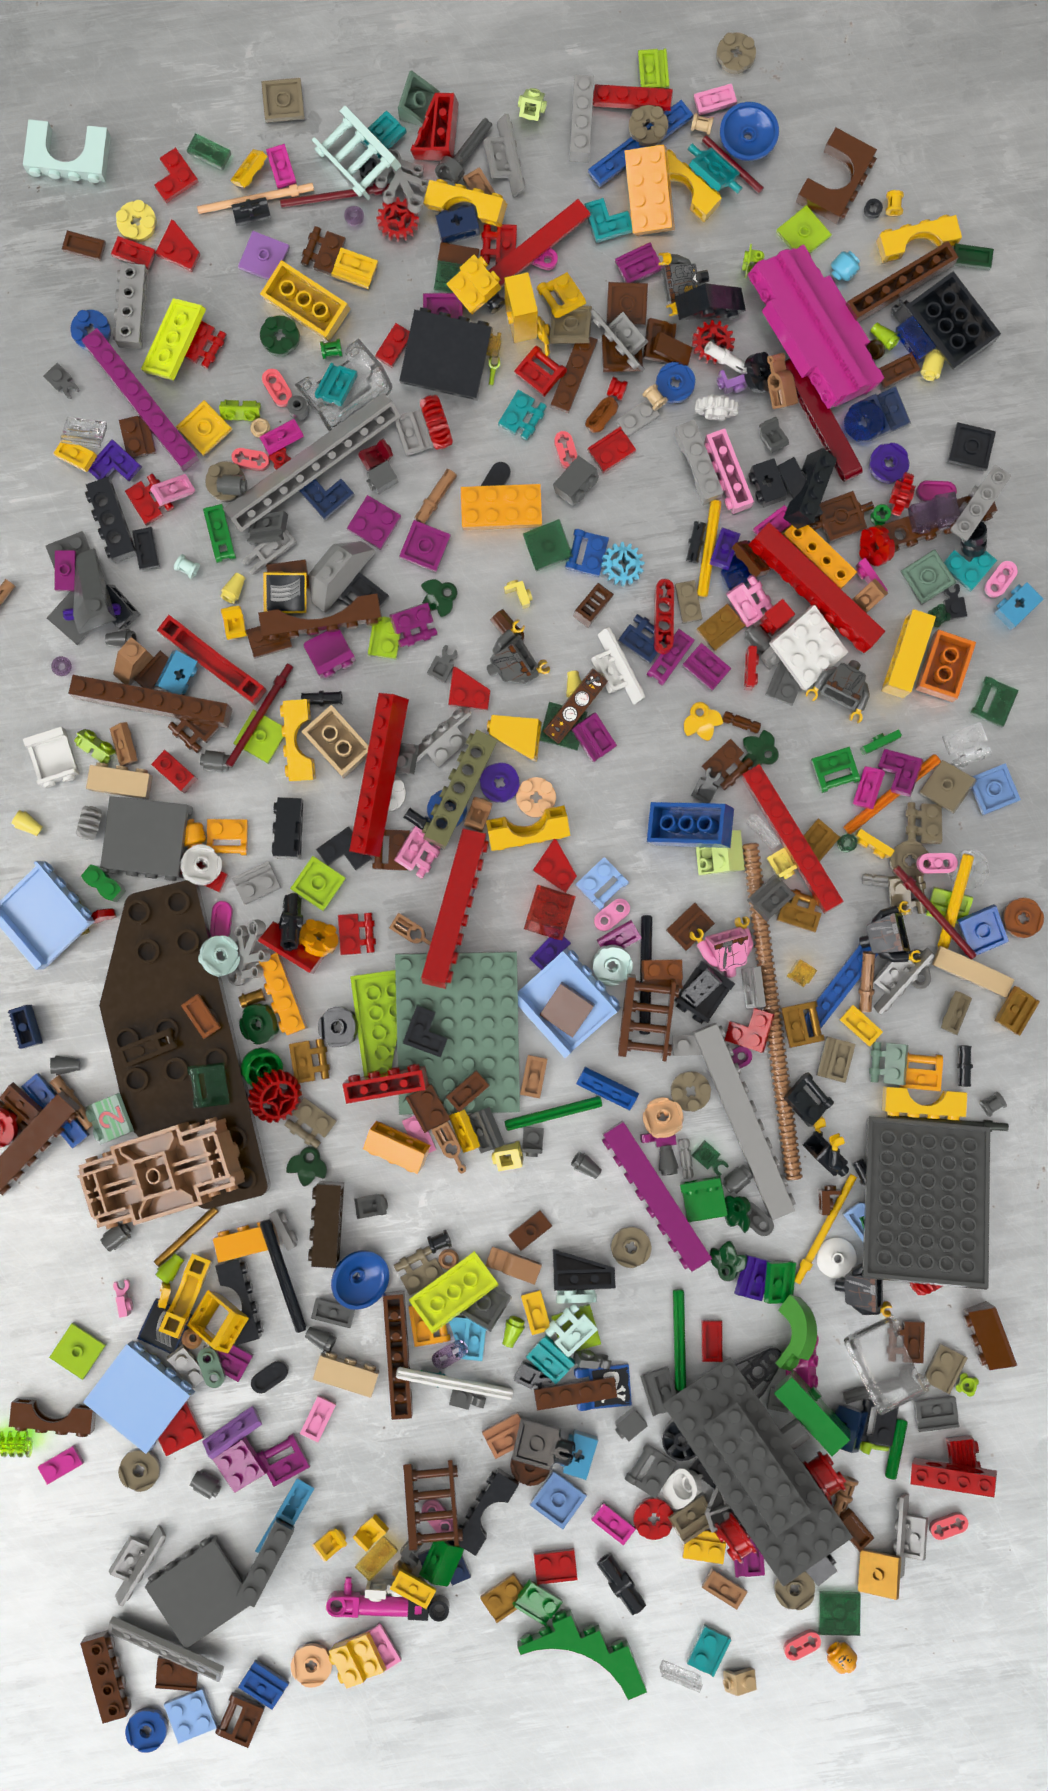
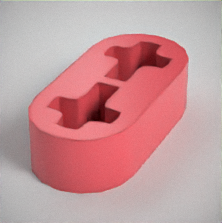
[554,431,577,469]
[232,448,270,471]
[929,1512,968,1540]
[783,1629,821,1661]

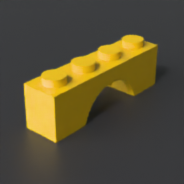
[667,149,722,222]
[423,179,508,227]
[876,215,962,263]
[280,699,316,781]
[486,805,570,851]
[882,1086,967,1120]
[158,1253,213,1339]

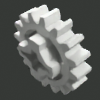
[695,394,739,421]

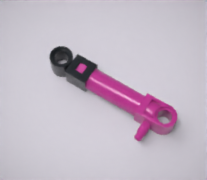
[326,1577,450,1622]

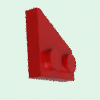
[155,219,200,272]
[448,667,490,711]
[533,839,577,893]

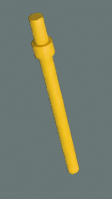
[795,1174,857,1284]

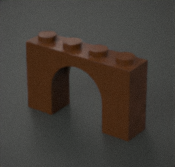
[796,127,877,224]

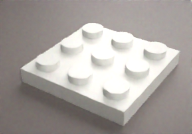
[769,605,848,690]

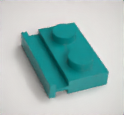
[361,110,407,159]
[314,363,358,407]
[526,1335,576,1384]
[686,1624,731,1677]

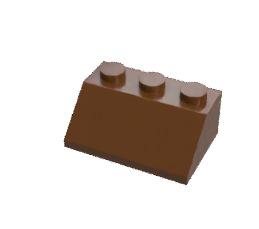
[963,1301,1017,1370]

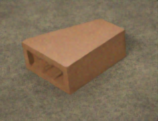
[113,637,154,685]

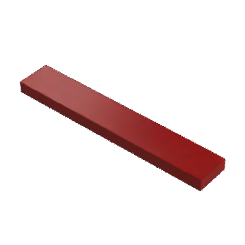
[488,199,591,287]

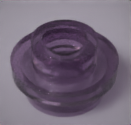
[344,206,364,226]
[51,656,72,676]

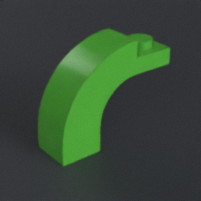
[776,1294,817,1371]

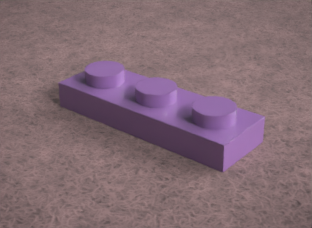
[202,1406,262,1460]

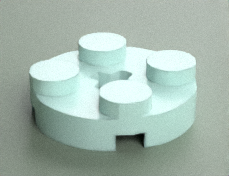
[198,935,240,977]
[592,945,633,986]
[556,1290,597,1303]

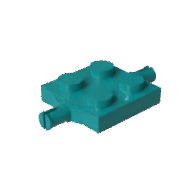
[687,143,743,194]

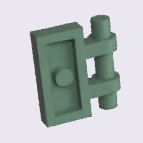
[869,1042,908,1085]

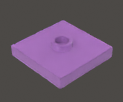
[238,231,290,280]

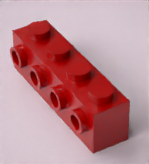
[342,1064,429,1104]

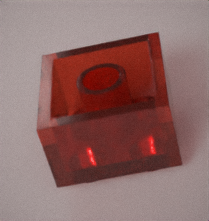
[524,885,576,941]

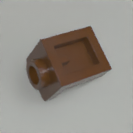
[818,1185,842,1215]

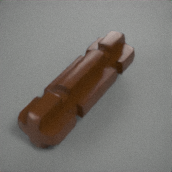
[722,711,761,733]

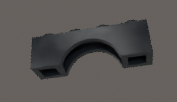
[783,448,837,529]
[215,1257,264,1345]
[458,1468,519,1556]

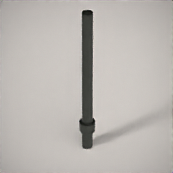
[886,1115,1009,1132]

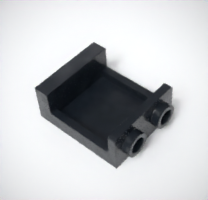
[674,961,735,1024]

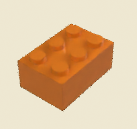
[915,629,976,702]

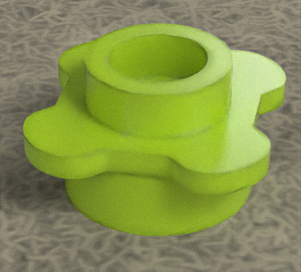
[955,1373,979,1397]

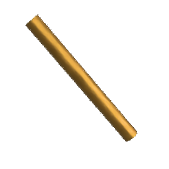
[154,1207,219,1267]

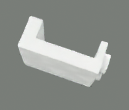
[23,727,80,788]

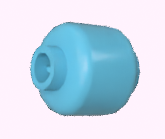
[831,251,860,281]

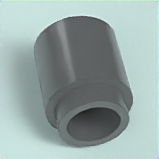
[287,395,309,421]
[217,474,247,495]
[744,625,772,654]
[200,750,230,772]
[723,1165,753,1194]
[100,1222,132,1252]
[189,1471,221,1500]

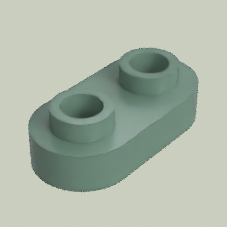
[197,1347,226,1388]

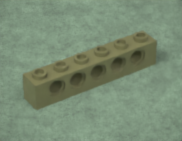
[422,729,498,849]

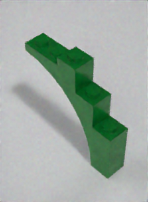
[517,1610,647,1700]

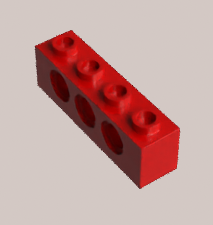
[910,1458,997,1498]

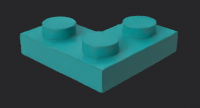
[585,198,633,243]
[944,550,997,592]

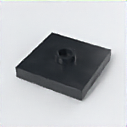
[947,422,996,471]

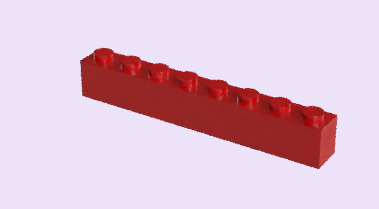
[748,522,885,653]
[349,693,409,857]
[741,764,844,914]
[421,828,489,989]

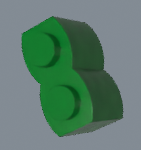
[81,864,126,902]

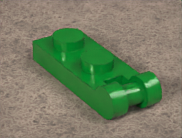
[203,504,236,563]

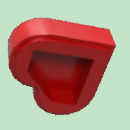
[91,908,116,924]

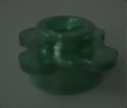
[928,604,951,628]

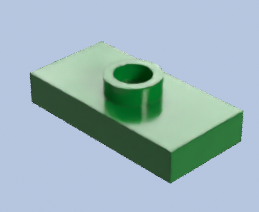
[860,729,902,755]

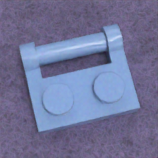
[575,857,629,910]

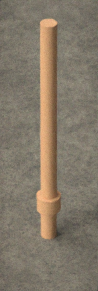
[197,183,314,214]

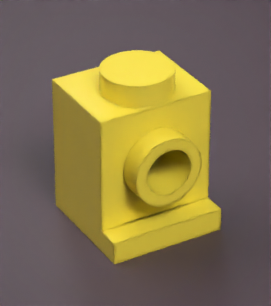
[492,1141,524,1171]

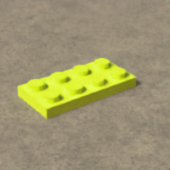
[141,298,206,381]
[409,1251,499,1334]

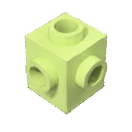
[518,88,547,121]

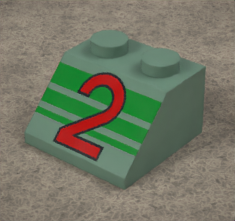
[86,1093,134,1145]

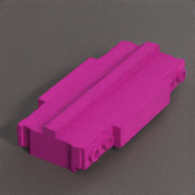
[748,244,884,409]

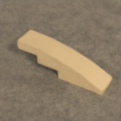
[932,946,1014,998]

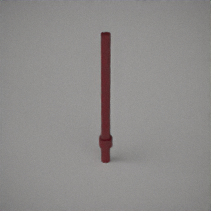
[280,183,398,208]
[225,663,294,768]
[893,865,977,960]

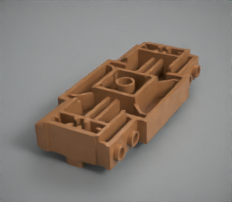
[77,1117,245,1229]

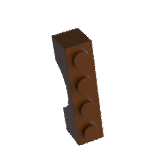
[9,1398,96,1437]

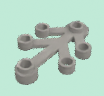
[375,149,429,213]
[228,919,270,986]

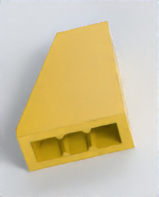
[487,715,542,761]

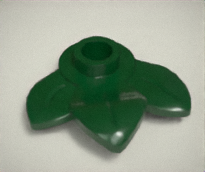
[421,579,457,617]
[742,730,779,767]
[286,1147,327,1187]
[725,1195,751,1233]
[710,1241,747,1282]

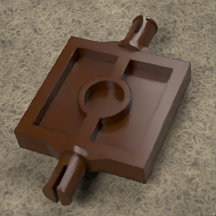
[809,491,875,543]

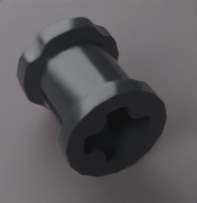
[427,1230,452,1254]

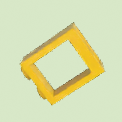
[187,1290,249,1354]

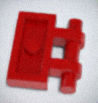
[480,224,517,265]
[184,321,227,369]
[125,474,174,526]
[338,913,376,955]

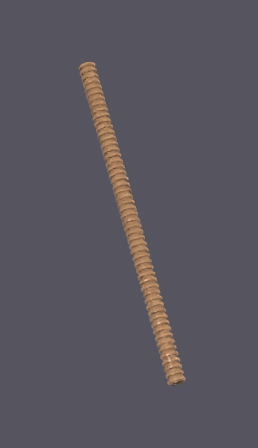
[742,843,803,1180]

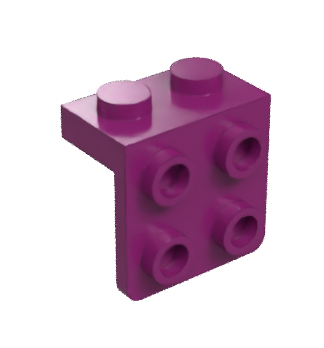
[304,629,356,679]

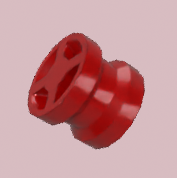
[607,376,628,401]

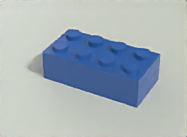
[647,802,734,848]

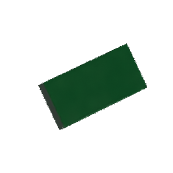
[953,243,994,270]

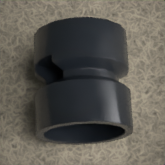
[961,521,987,558]

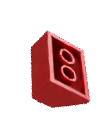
[258,921,325,974]

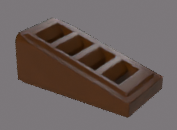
[573,583,614,628]

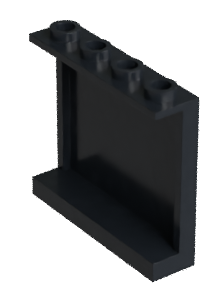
[399,307,493,401]

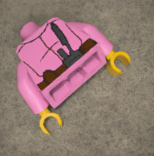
[690,916,753,978]

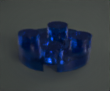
[844,401,885,442]

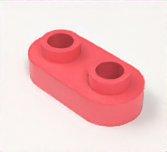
[262,369,293,407]

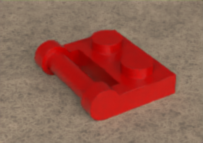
[514,346,567,397]

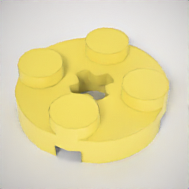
[116,200,157,242]

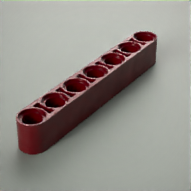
[785,358,863,482]

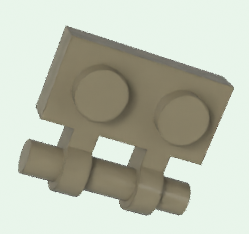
[906,802,943,844]
[888,874,926,916]
[284,1097,337,1149]
[394,1246,444,1295]

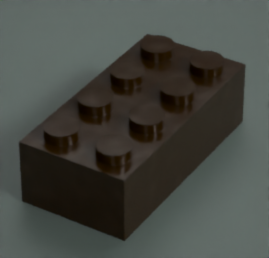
[308,1181,345,1268]

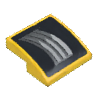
[263,571,307,613]

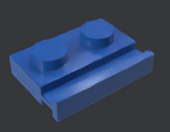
[238,1659,289,1710]

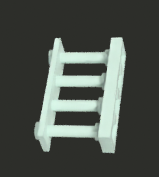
[312,106,401,200]

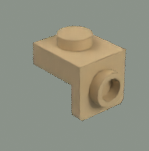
[723,1667,757,1696]

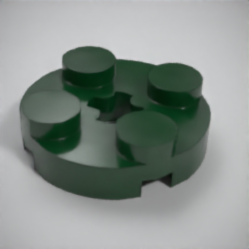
[260,315,300,357]
[239,1003,279,1045]

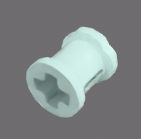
[174,554,200,579]

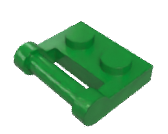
[811,747,860,793]

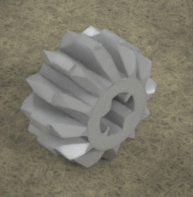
[76,806,102,840]

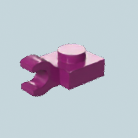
[640,1133,677,1147]

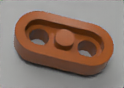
[585,397,618,433]

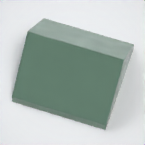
[398,71,440,127]

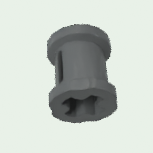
[980,1092,1007,1117]

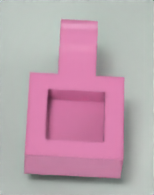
[113,1279,133,1318]

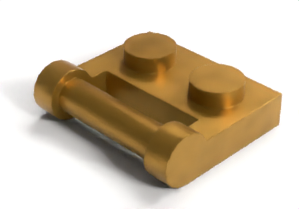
[781,1001,825,1048]

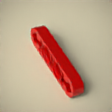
[654,579,674,654]

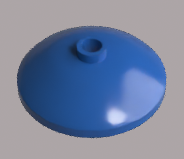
[720,102,779,161]
[331,1250,389,1310]

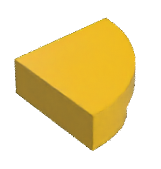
[158,1282,171,1309]

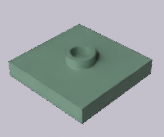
[901,549,956,604]

